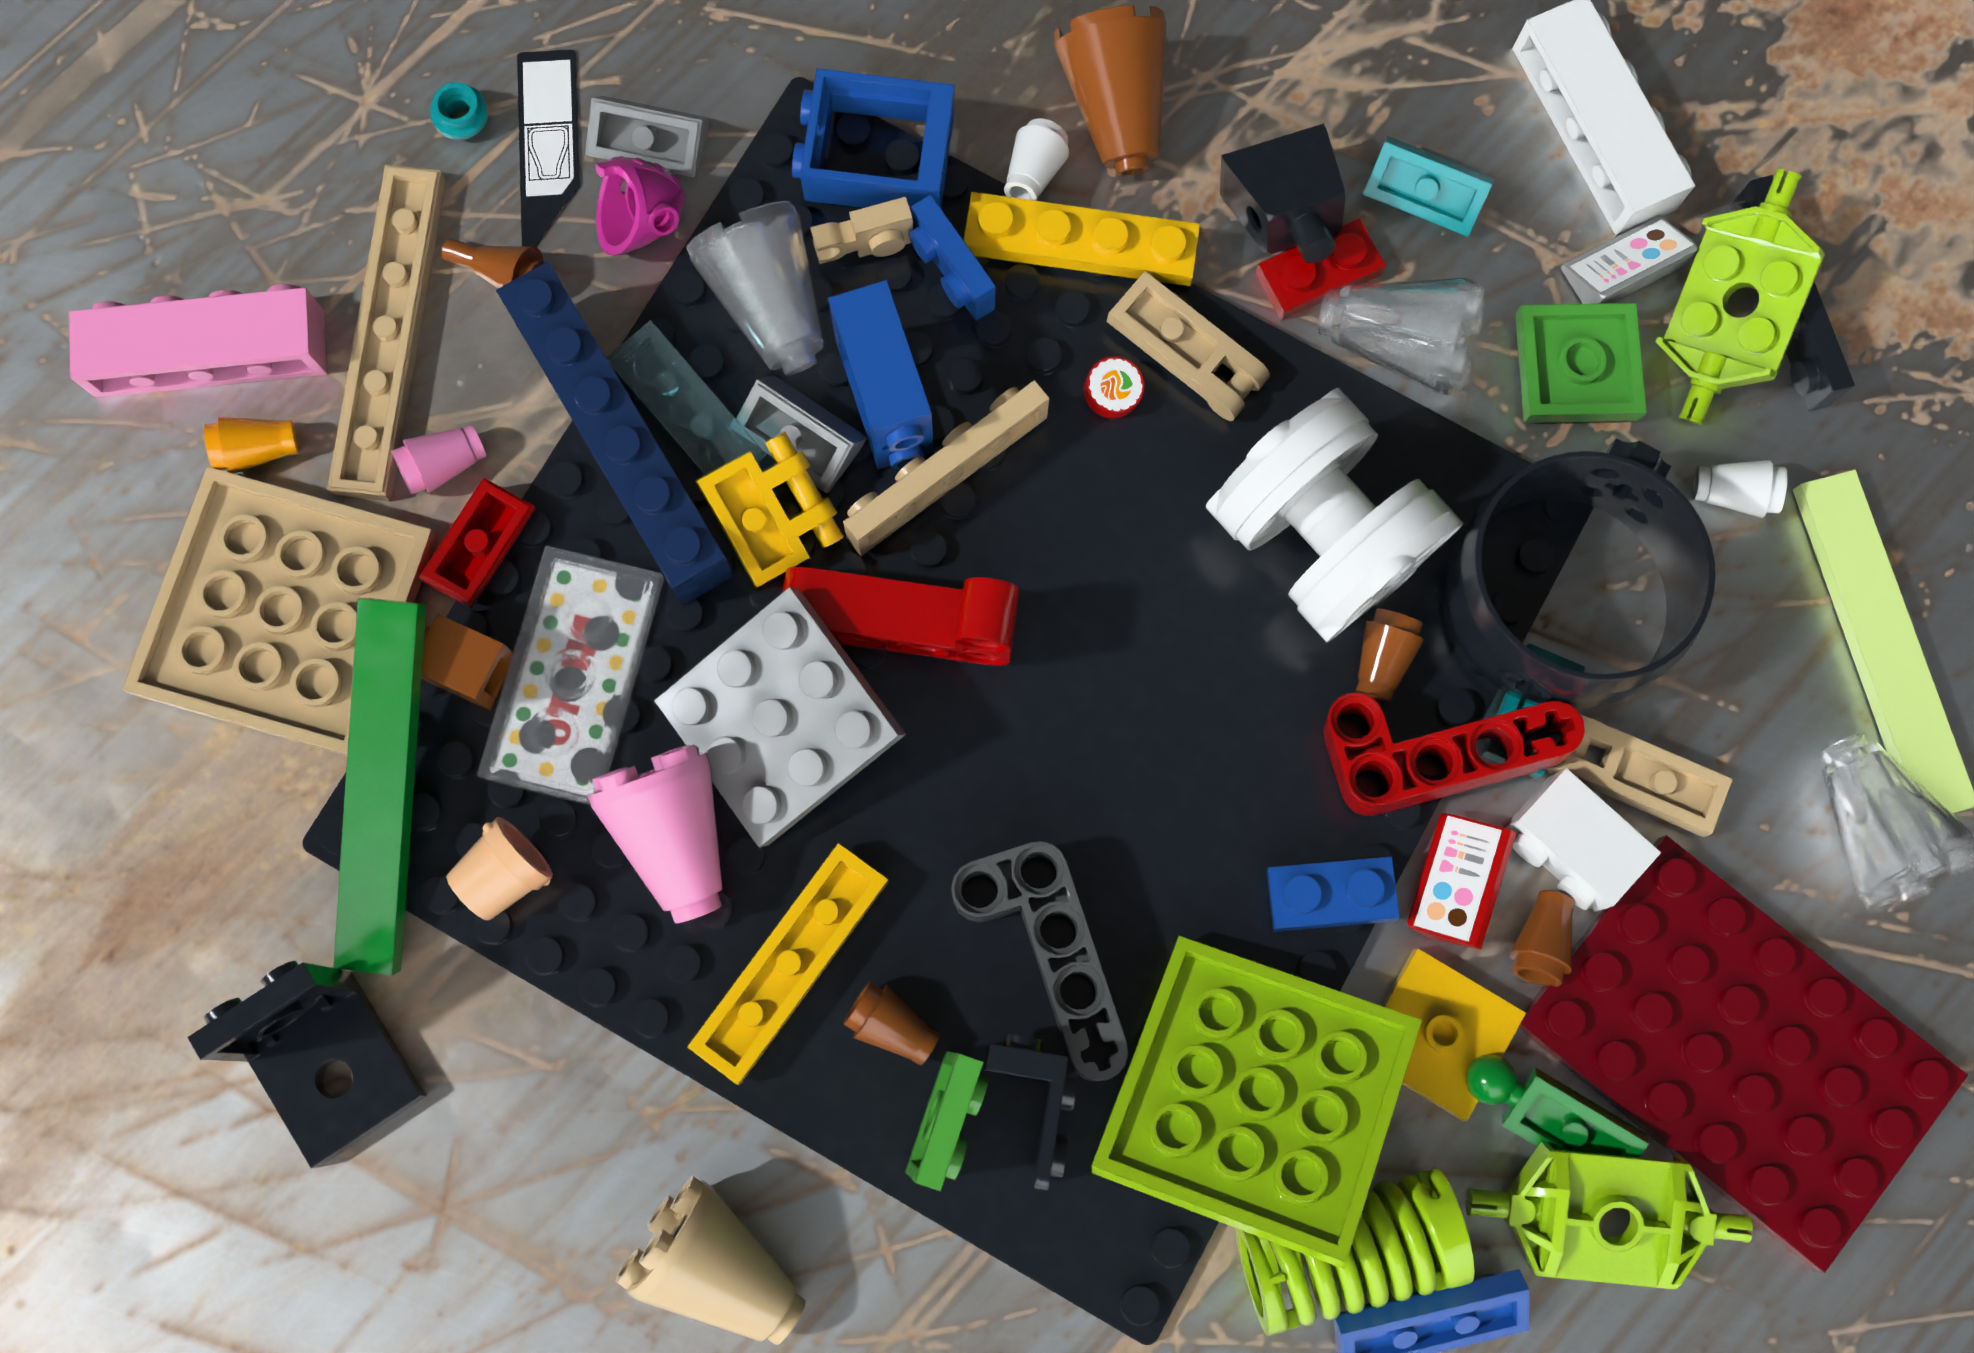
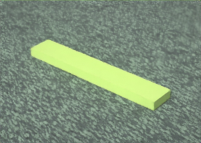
[1792,469,1974,824]

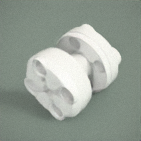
[1206,388,1464,643]

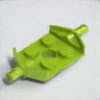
[1655,169,1825,426]
[1465,1142,1753,1290]

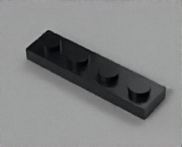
[1729,175,1855,411]

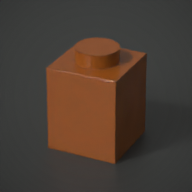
[421,614,517,710]

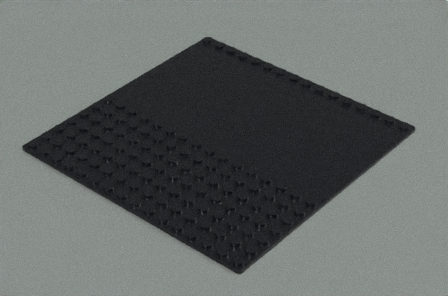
[302,77,1594,1345]

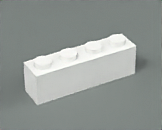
[1512,0,1695,236]

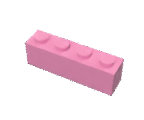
[69,284,327,398]

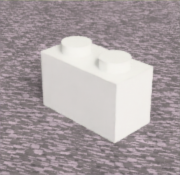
[1503,768,1661,912]

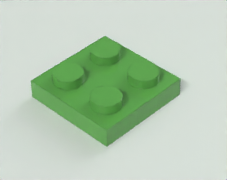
[1515,303,1647,423]
[905,1051,988,1192]

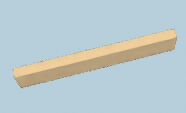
[327,165,446,502]

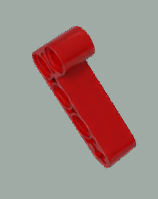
[782,567,1020,665]
[1323,692,1585,816]

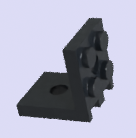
[187,961,427,1168]

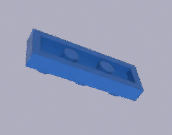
[1334,1269,1529,1353]

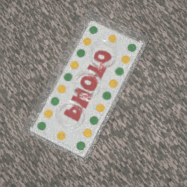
[477,545,664,806]

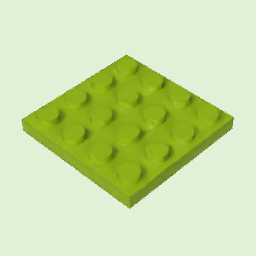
[1091,936,1422,1269]

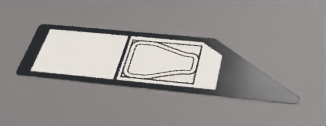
[517,49,580,247]

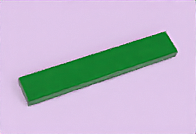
[333,598,426,976]

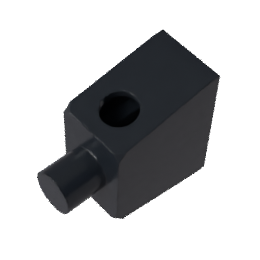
[1220,123,1346,263]

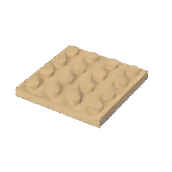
[122,467,437,756]

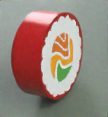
[1083,356,1144,419]

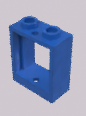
[792,68,955,212]
[828,280,934,470]

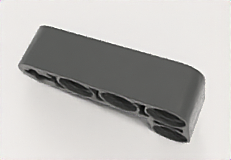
[951,841,1128,1082]

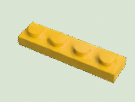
[964,192,1200,286]
[687,843,889,1085]

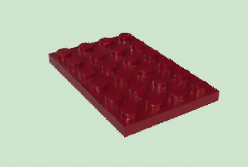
[1518,835,1968,1273]

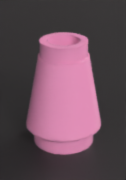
[391,424,487,495]

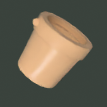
[446,817,553,921]

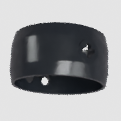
[1446,439,1716,710]

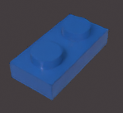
[908,194,996,321]
[1267,856,1400,932]

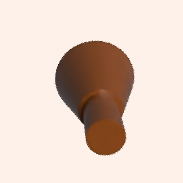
[441,238,544,288]

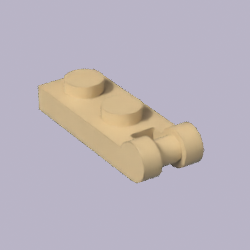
[1106,271,1270,421]
[1546,715,1733,837]

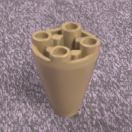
[616,1176,806,1345]

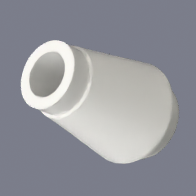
[1004,118,1069,201]
[1692,460,1787,518]

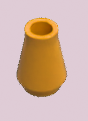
[204,417,299,474]

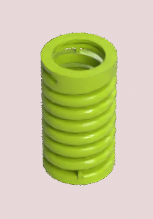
[1235,1167,1475,1336]

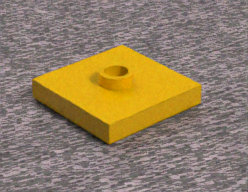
[1382,948,1526,1121]

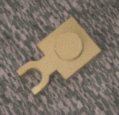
[810,197,913,264]

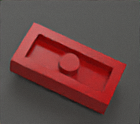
[1255,218,1386,321]

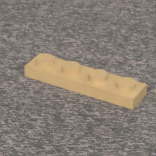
[843,380,1049,556]

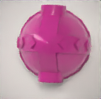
[596,156,686,256]

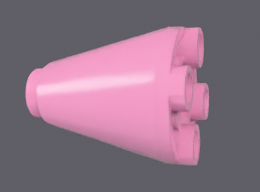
[587,744,722,923]

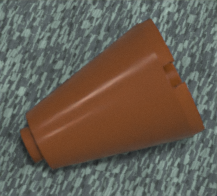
[1053,5,1167,177]

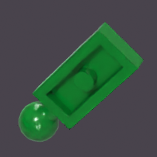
[1466,1054,1649,1158]

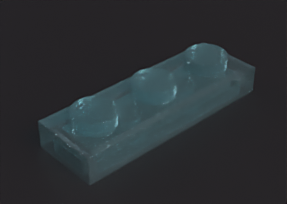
[606,320,766,475]

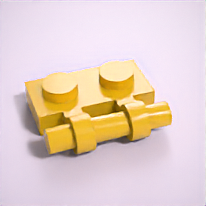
[696,431,843,587]

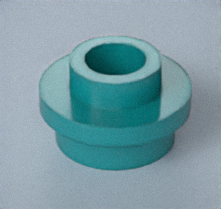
[430,82,488,140]

